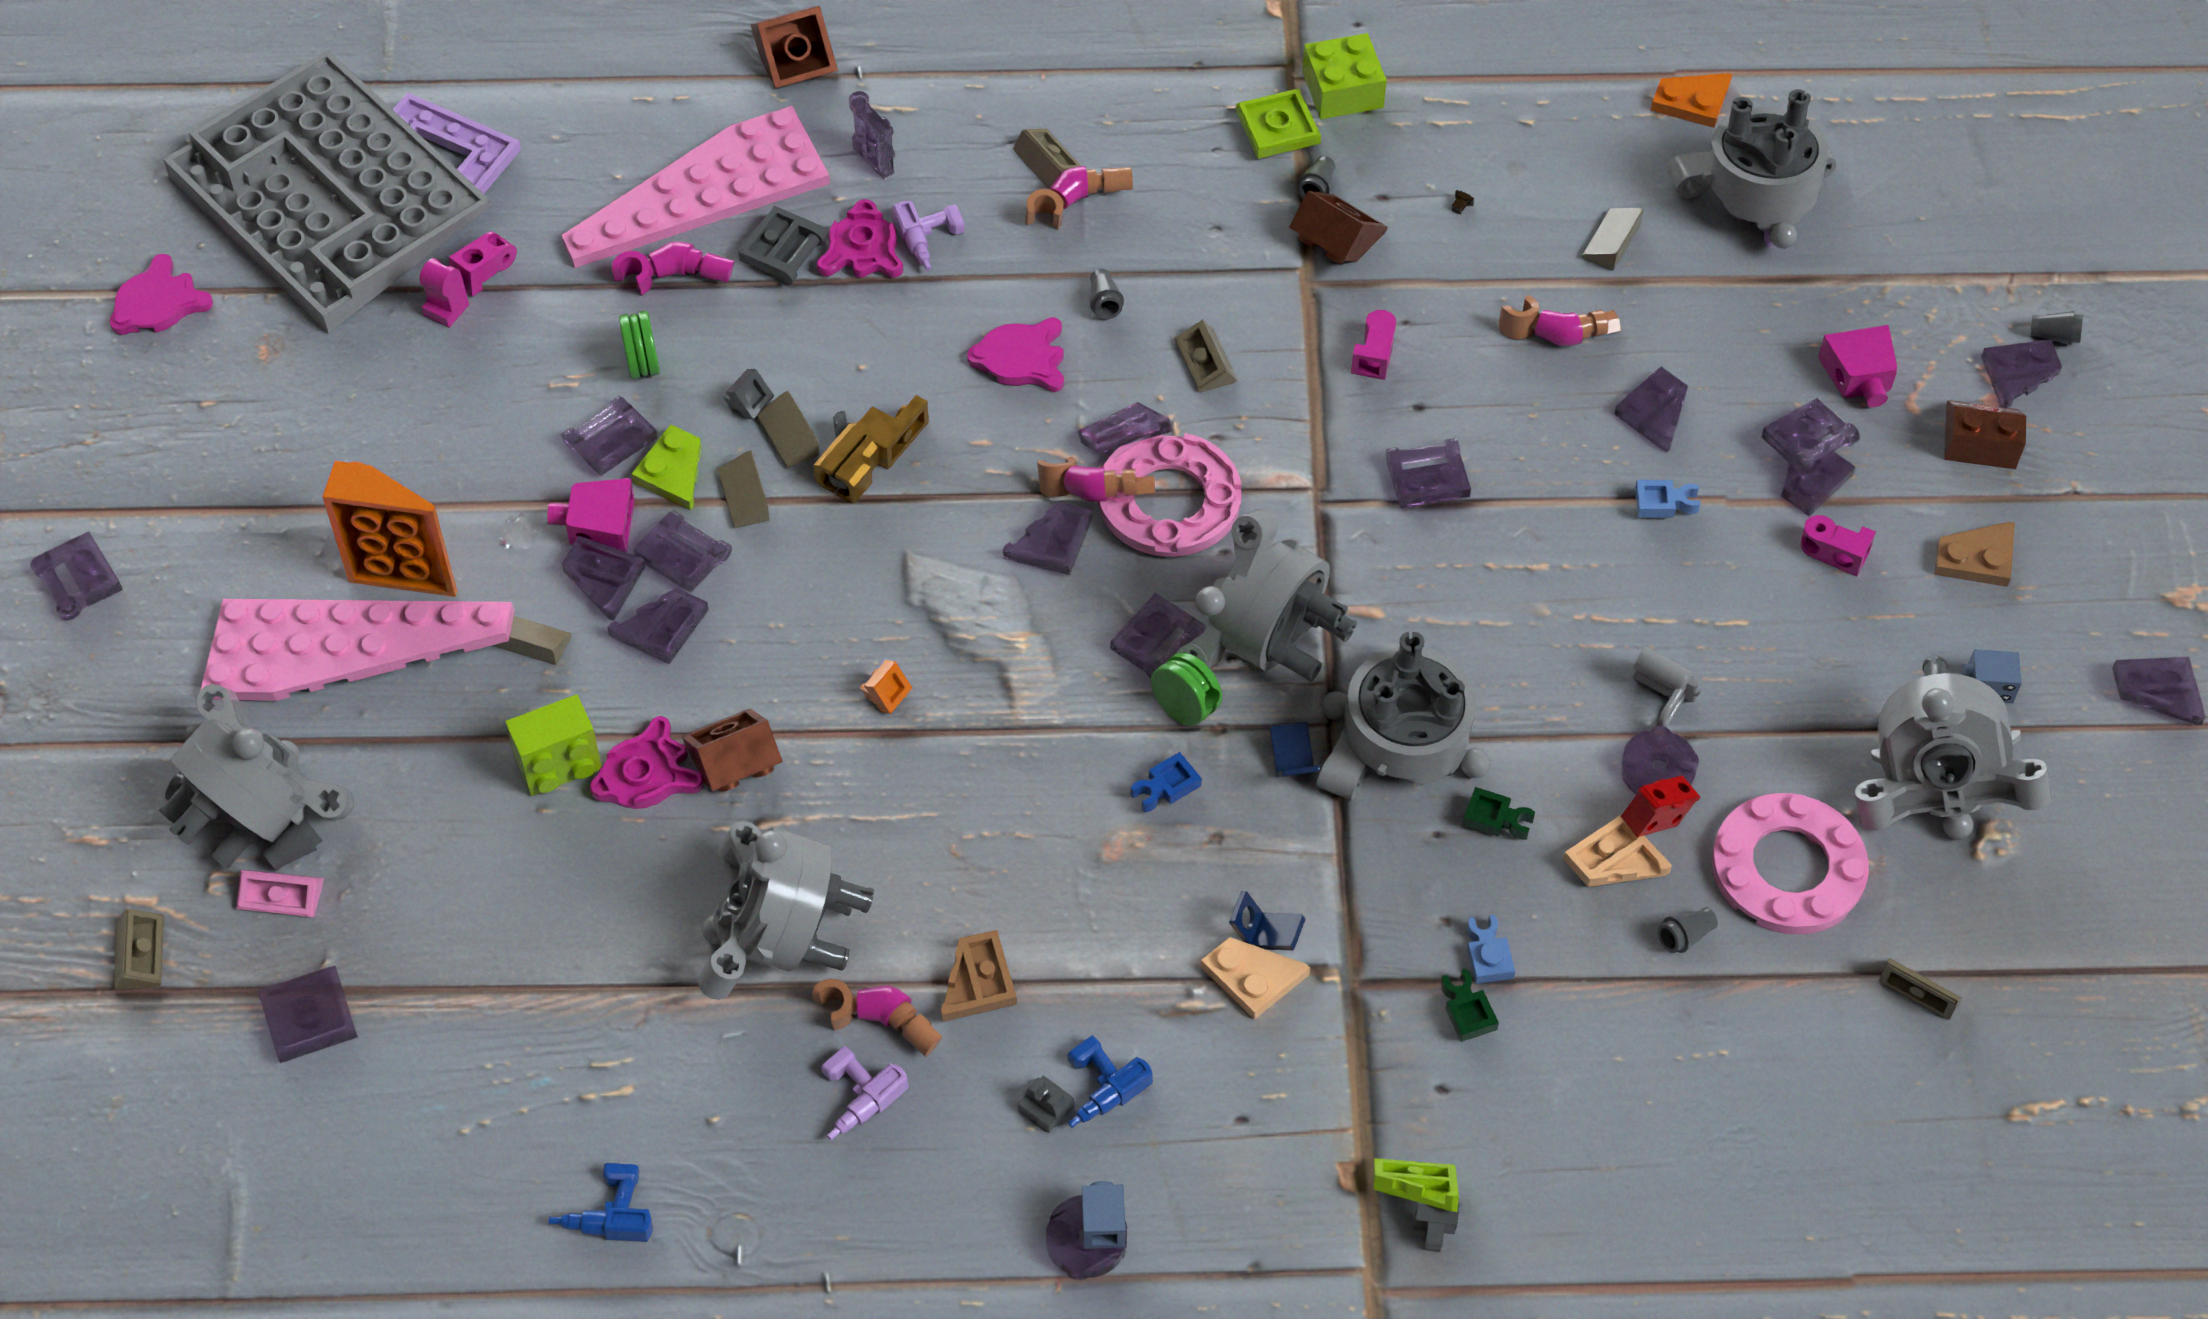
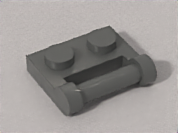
[739,205,828,285]

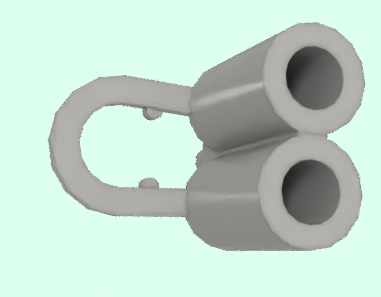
[1633,646,1701,729]

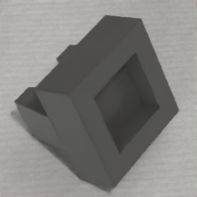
[723,369,774,419]
[1018,1075,1074,1133]
[1413,1204,1459,1252]

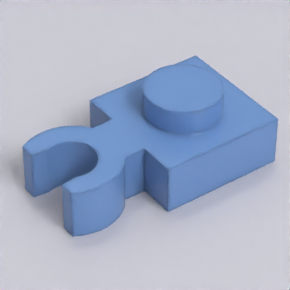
[1635,480,1701,518]
[1467,914,1515,984]

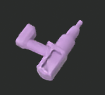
[892,201,965,271]
[821,1046,909,1141]

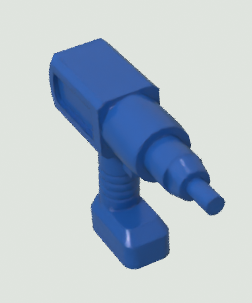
[1067,1035,1153,1128]
[549,1163,653,1242]

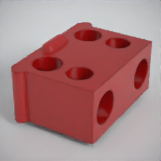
[1620,775,1701,837]

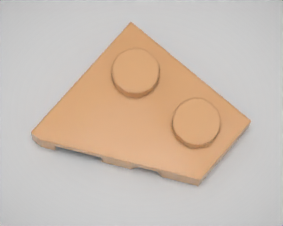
[1563,815,1672,887]
[1201,937,1310,1020]

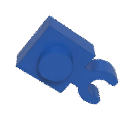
[1130,752,1202,813]

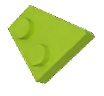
[631,424,702,510]
[1373,1158,1459,1212]

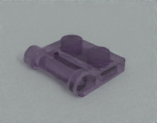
[849,91,895,179]
[561,395,658,476]
[1761,398,1860,473]
[1386,438,1471,508]
[633,510,732,593]
[30,531,123,621]
[1110,593,1206,679]

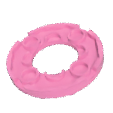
[1098,432,1242,557]
[1712,793,1869,934]

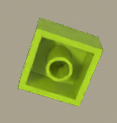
[1302,33,1387,120]
[505,694,602,796]

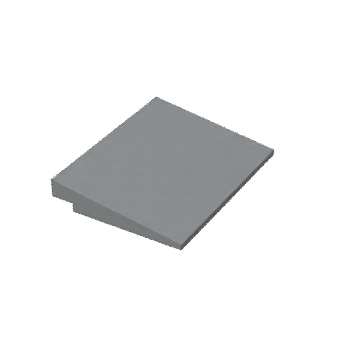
[163,50,491,334]

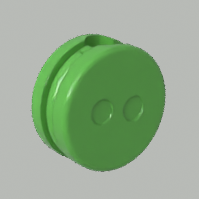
[619,310,660,379]
[1151,653,1222,726]

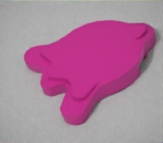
[816,199,904,278]
[110,254,213,335]
[967,317,1064,392]
[590,716,704,809]

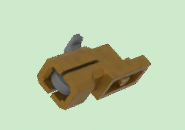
[813,395,929,503]

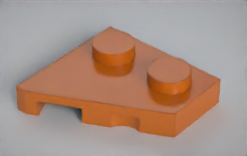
[1651,73,1733,128]

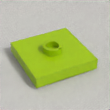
[1236,88,1321,159]

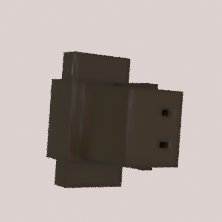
[1452,190,1474,214]

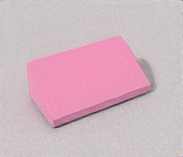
[236,870,324,917]

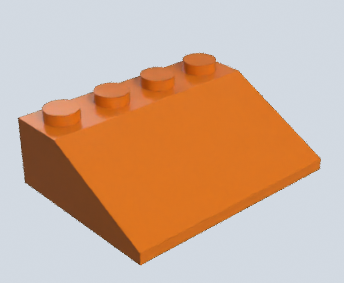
[322,461,457,597]

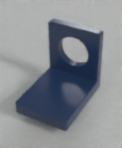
[1270,722,1320,777]
[1229,891,1306,951]

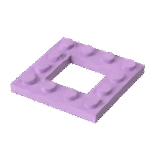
[393,92,521,194]

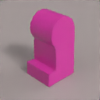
[449,231,517,297]
[419,258,469,328]
[1351,310,1396,380]
[1800,515,1876,577]

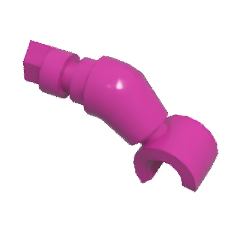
[612,241,734,296]

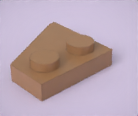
[1934,522,2015,587]
[941,930,1017,1022]

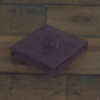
[258,965,358,1063]

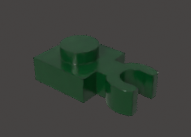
[1462,787,1535,840]
[1441,968,1499,1042]

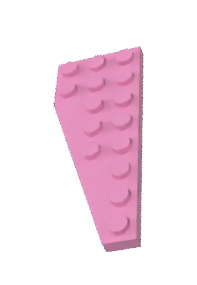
[562,106,830,268]
[201,599,515,701]

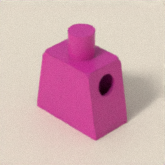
[1818,325,1897,407]
[547,478,635,556]

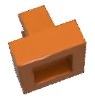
[860,660,912,714]

